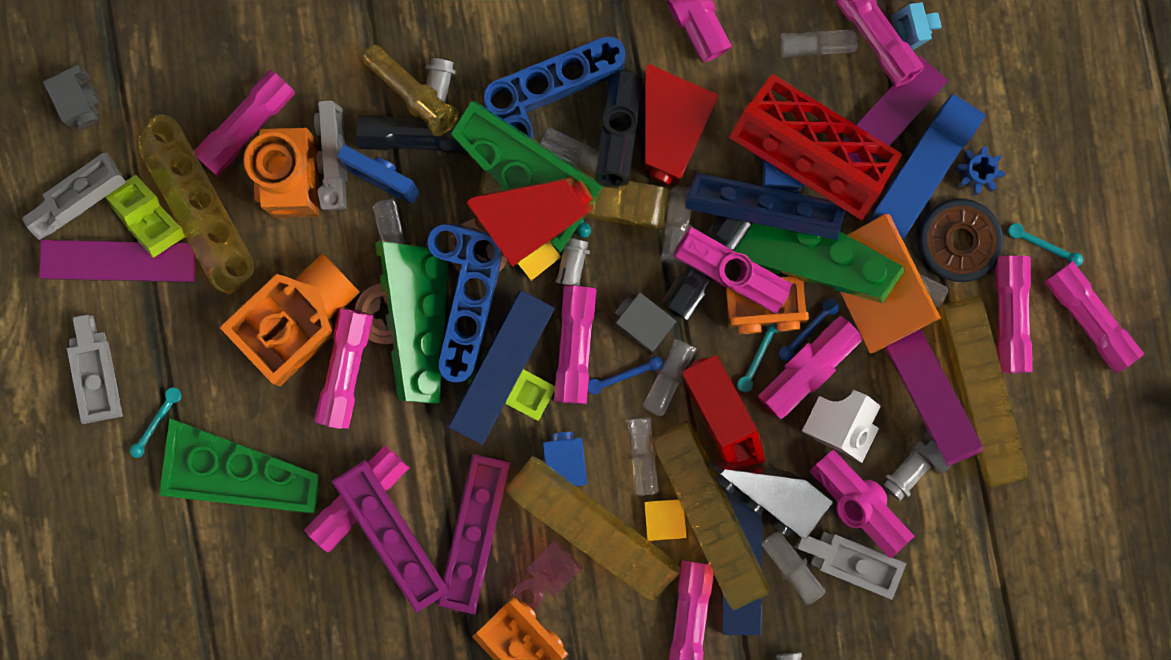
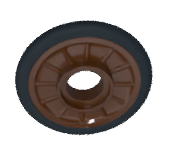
[919,199,1004,282]

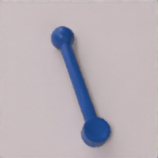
[778,298,840,361]
[588,356,663,395]

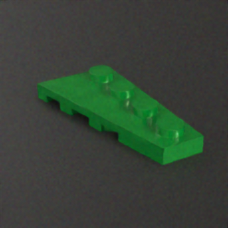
[451,100,604,252]
[733,223,904,303]
[375,241,449,404]
[159,418,320,513]

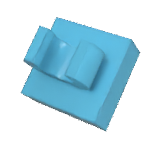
[891,2,942,50]

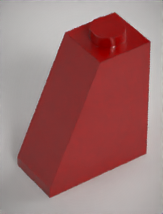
[644,64,719,186]
[467,177,594,267]
[682,355,766,467]

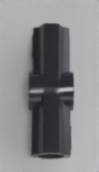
[595,71,643,188]

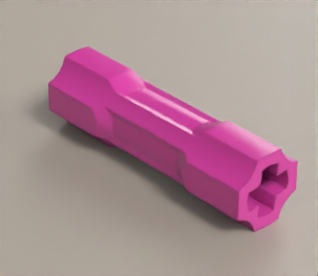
[834,0,924,88]
[192,69,296,176]
[995,256,1032,374]
[1044,261,1144,374]
[554,286,596,405]
[314,308,373,429]
[304,445,410,553]
[669,560,715,660]

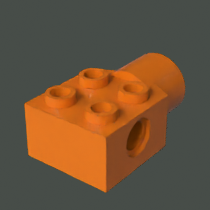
[244,128,319,218]
[220,253,360,387]

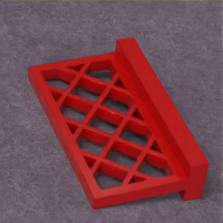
[729,74,902,220]

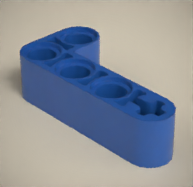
[484,36,626,139]
[865,93,986,240]
[428,223,503,383]

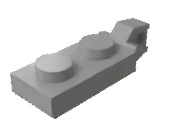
[314,100,348,211]
[22,152,126,240]
[67,314,123,424]
[795,532,907,600]

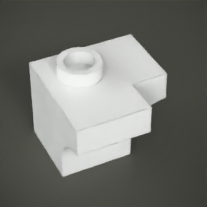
[802,390,881,463]

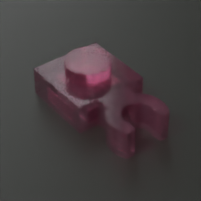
[513,540,583,610]

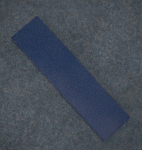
[685,173,845,240]
[447,290,555,445]
[722,488,762,635]

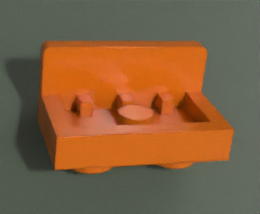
[725,276,809,334]
[472,597,568,660]

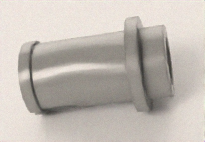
[422,58,456,108]
[555,238,590,286]
[883,451,932,501]

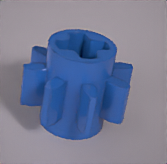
[954,146,1005,196]

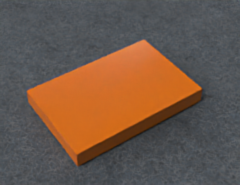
[840,214,941,353]

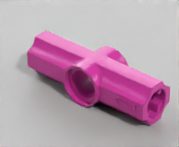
[666,0,732,64]
[673,227,792,313]
[757,316,863,420]
[810,450,915,559]

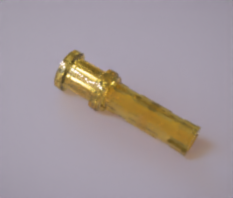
[362,45,458,136]

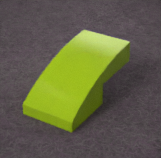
[105,175,185,258]
[467,350,555,421]

